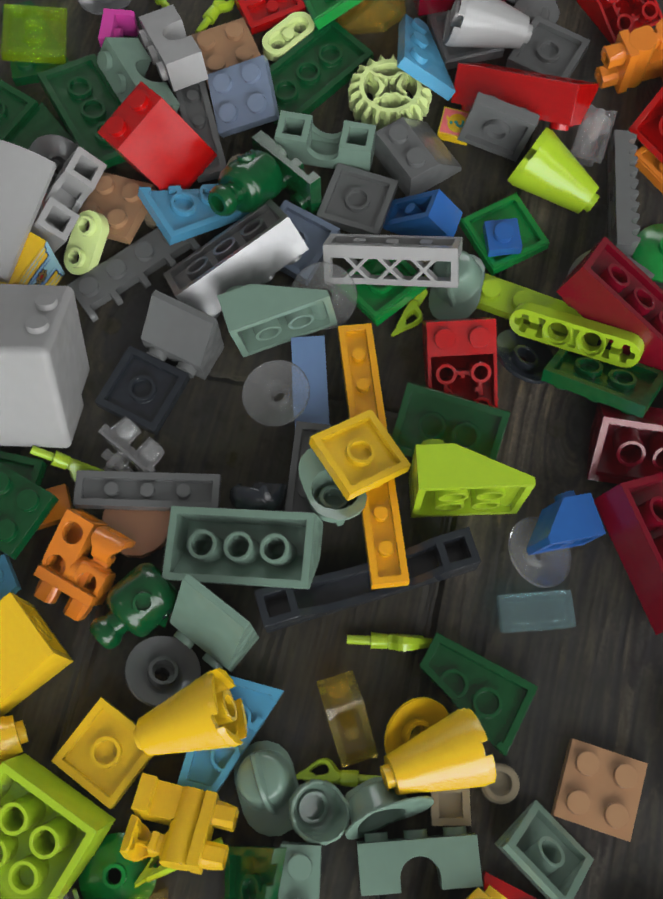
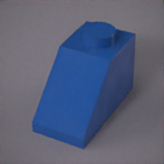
[383,189,463,237]
[526,491,606,556]

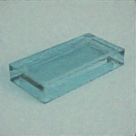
[496,590,576,633]

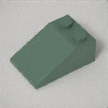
[217,284,338,358]
[170,573,259,673]

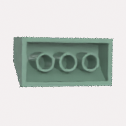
[162,506,323,589]

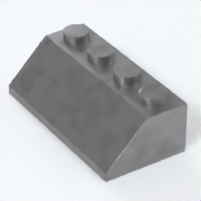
[163,199,309,318]

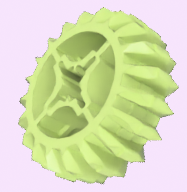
[348,54,432,131]

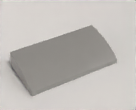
[0,140,57,283]

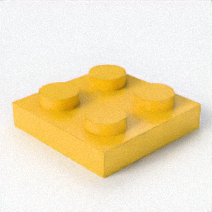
[309,409,411,501]
[51,697,153,809]

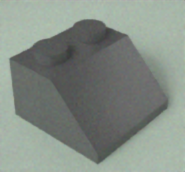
[374,117,462,197]
[141,290,224,380]

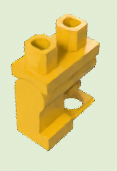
[119,773,239,875]

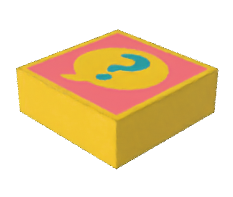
[437,106,469,146]

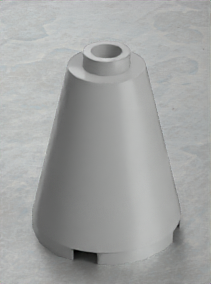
[442,0,533,49]

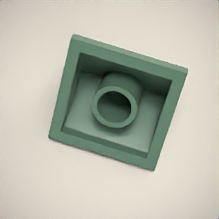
[494,800,594,899]

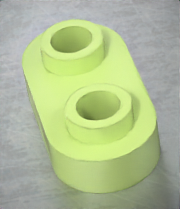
[262,12,315,62]
[64,210,109,276]

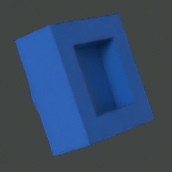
[483,218,522,257]

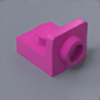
[98,8,139,48]

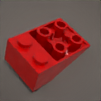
[576,0,663,44]
[422,317,498,407]

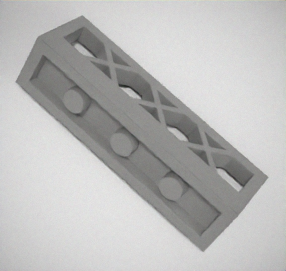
[323,233,463,288]

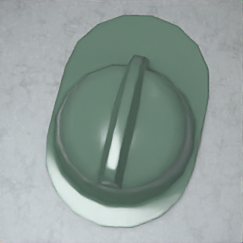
[429,251,485,320]
[298,448,367,527]
[234,741,299,837]
[345,777,434,840]

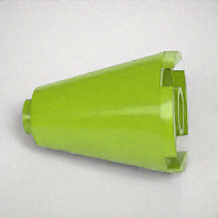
[507,127,600,214]

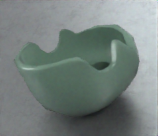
[288,779,350,845]

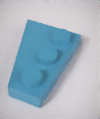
[397,14,456,101]
[138,184,249,245]
[177,675,284,793]

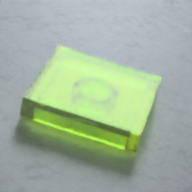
[1,4,68,64]

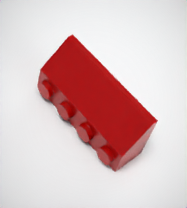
[451,63,600,131]

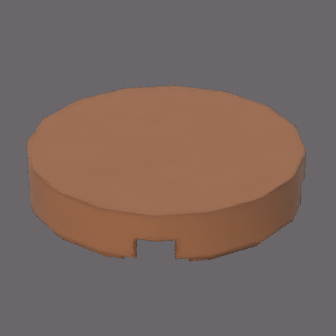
[102,509,170,558]

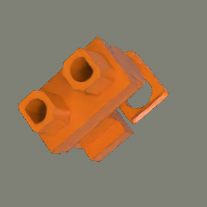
[594,18,663,94]
[33,509,136,621]

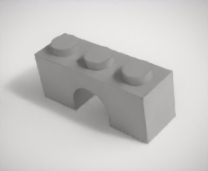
[138,4,209,92]
[30,146,107,253]

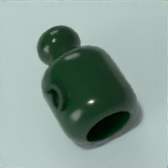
[208,149,284,216]
[89,563,178,649]

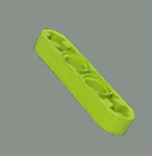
[509,302,644,368]

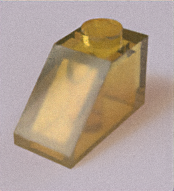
[337,0,406,34]
[317,670,378,768]

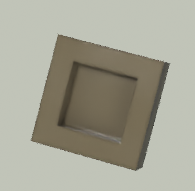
[429,788,471,826]

